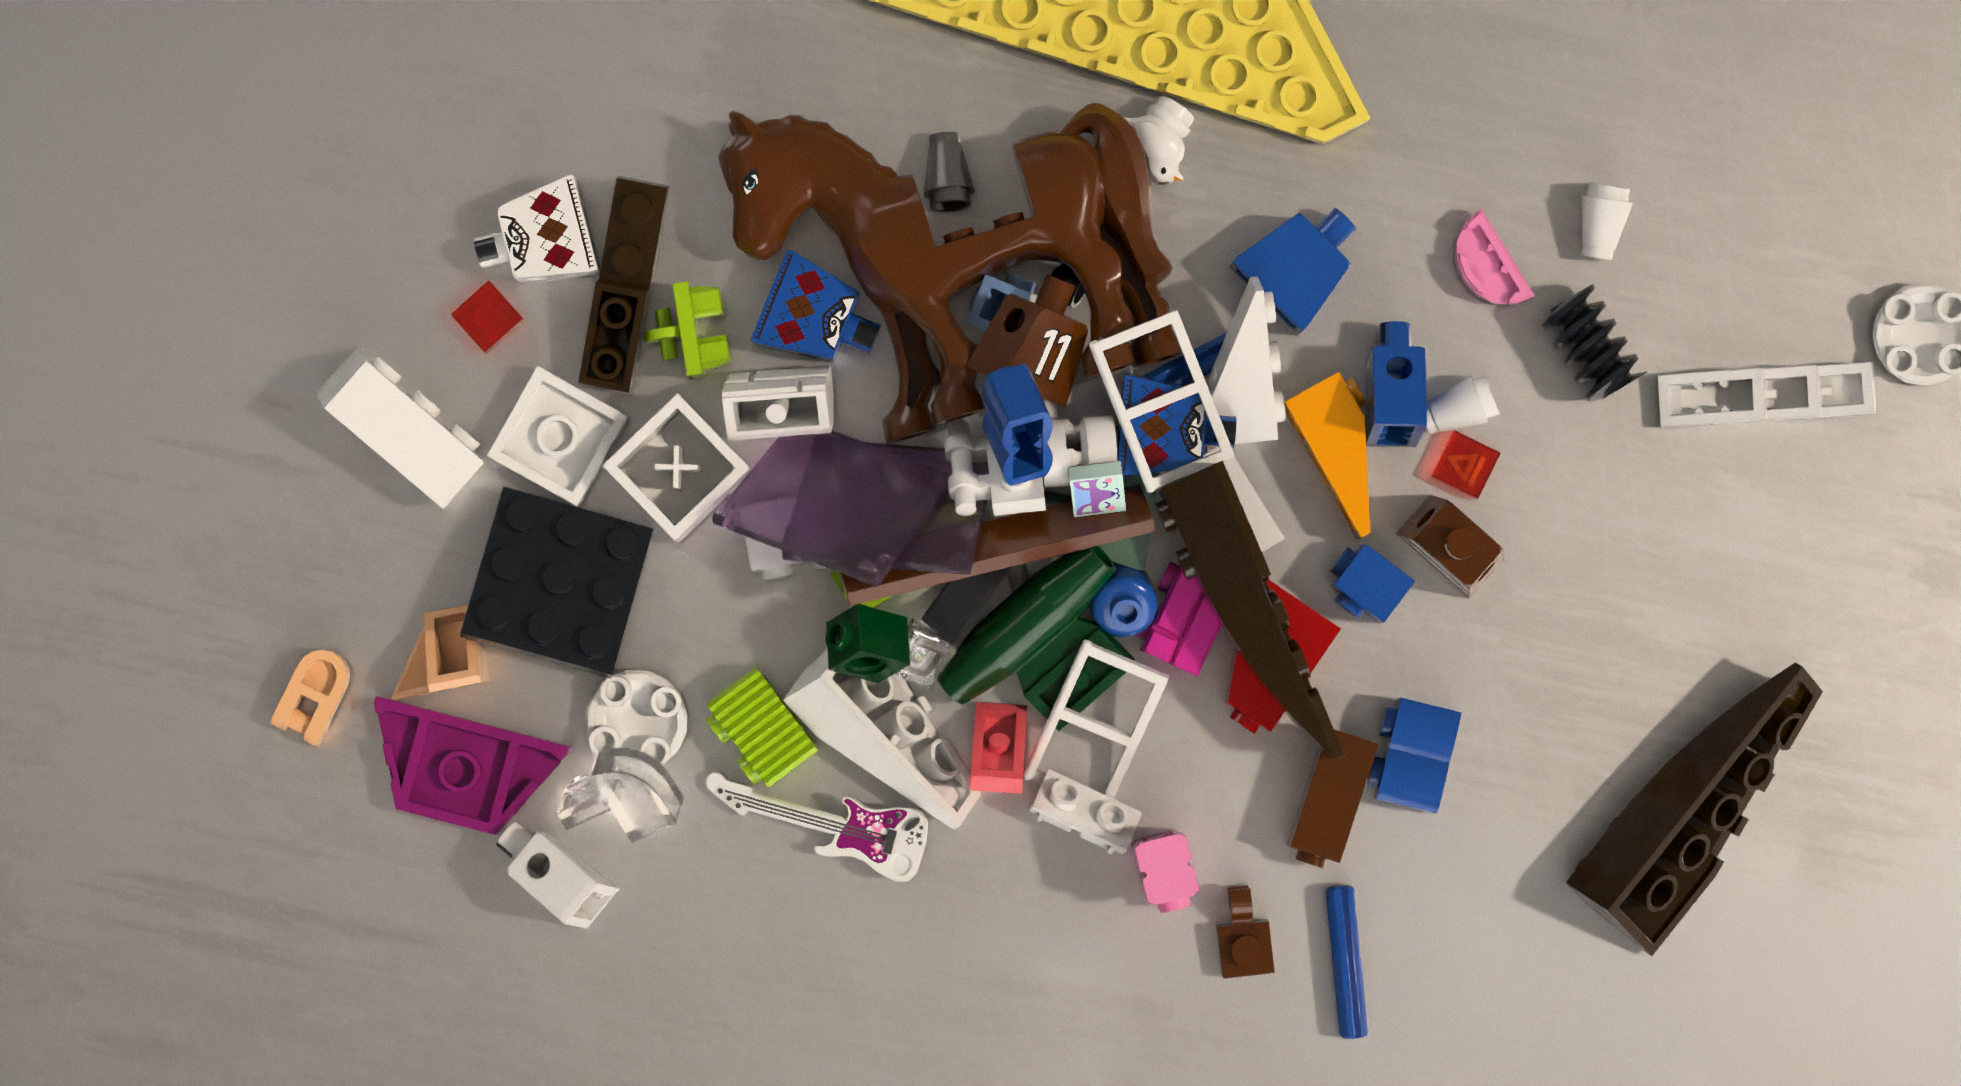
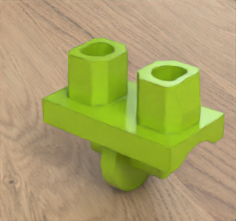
[643,281,731,379]

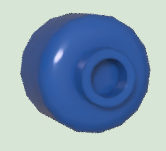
[1089,563,1158,637]

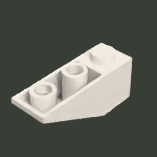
[1206,276,1286,447]

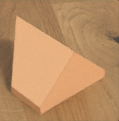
[391,604,490,701]

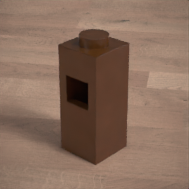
[1286,729,1378,869]

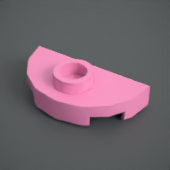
[1455,209,1535,305]

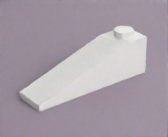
[783,649,981,830]

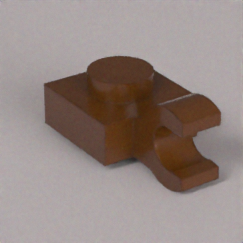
[1216,885,1275,979]

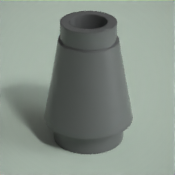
[924,132,975,212]

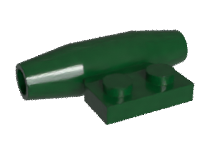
[936,546,1135,731]

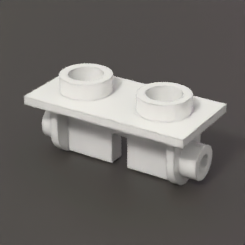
[1029,769,1142,855]

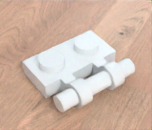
[944,420,1046,516]

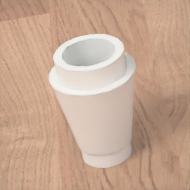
[1581,182,1633,260]
[1426,375,1500,435]

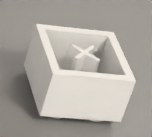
[602,393,753,543]

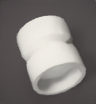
[1043,415,1118,488]

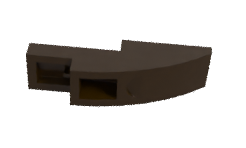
[578,176,670,393]

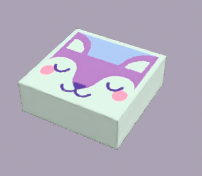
[1068,461,1126,517]

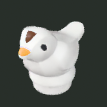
[1124,96,1194,185]

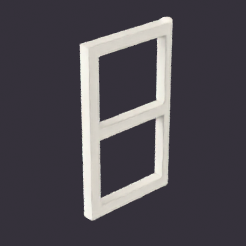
[1089,310,1235,493]
[1023,639,1169,799]

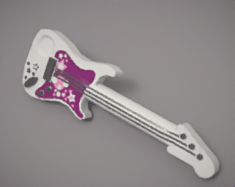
[706,772,928,882]

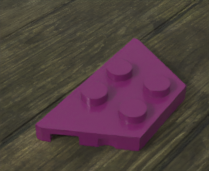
[374,696,571,835]

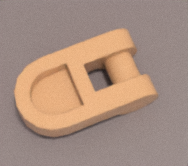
[270,650,350,747]

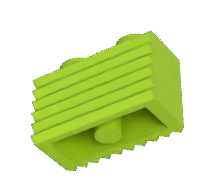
[705,667,820,788]

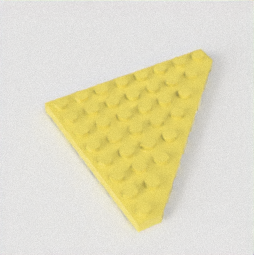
[867,0,1370,144]

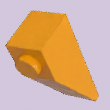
[1284,372,1370,540]

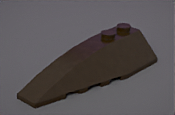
[1154,461,1344,759]
[1565,662,1823,956]

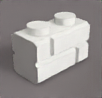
[722,365,836,441]

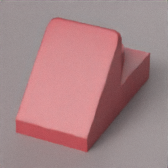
[970,702,1027,794]

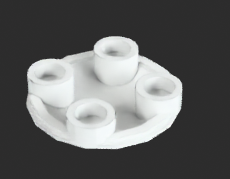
[1872,283,1961,386]
[585,670,687,772]

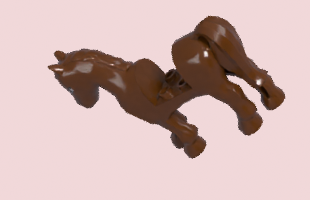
[718,103,1182,444]

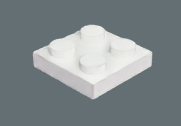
[487,366,629,507]

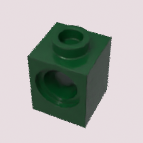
[825,604,910,684]

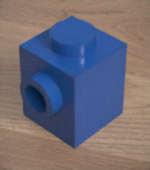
[1330,544,1415,623]

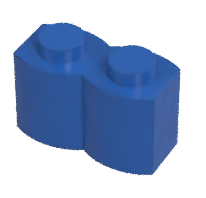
[982,363,1053,486]
[1367,697,1462,814]

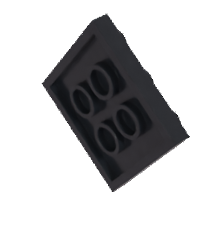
[460,486,653,679]

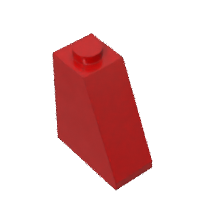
[1225,580,1341,735]

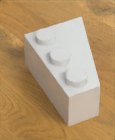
[316,347,484,509]

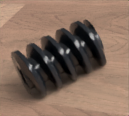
[1542,284,1647,401]

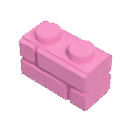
[1131,830,1199,913]

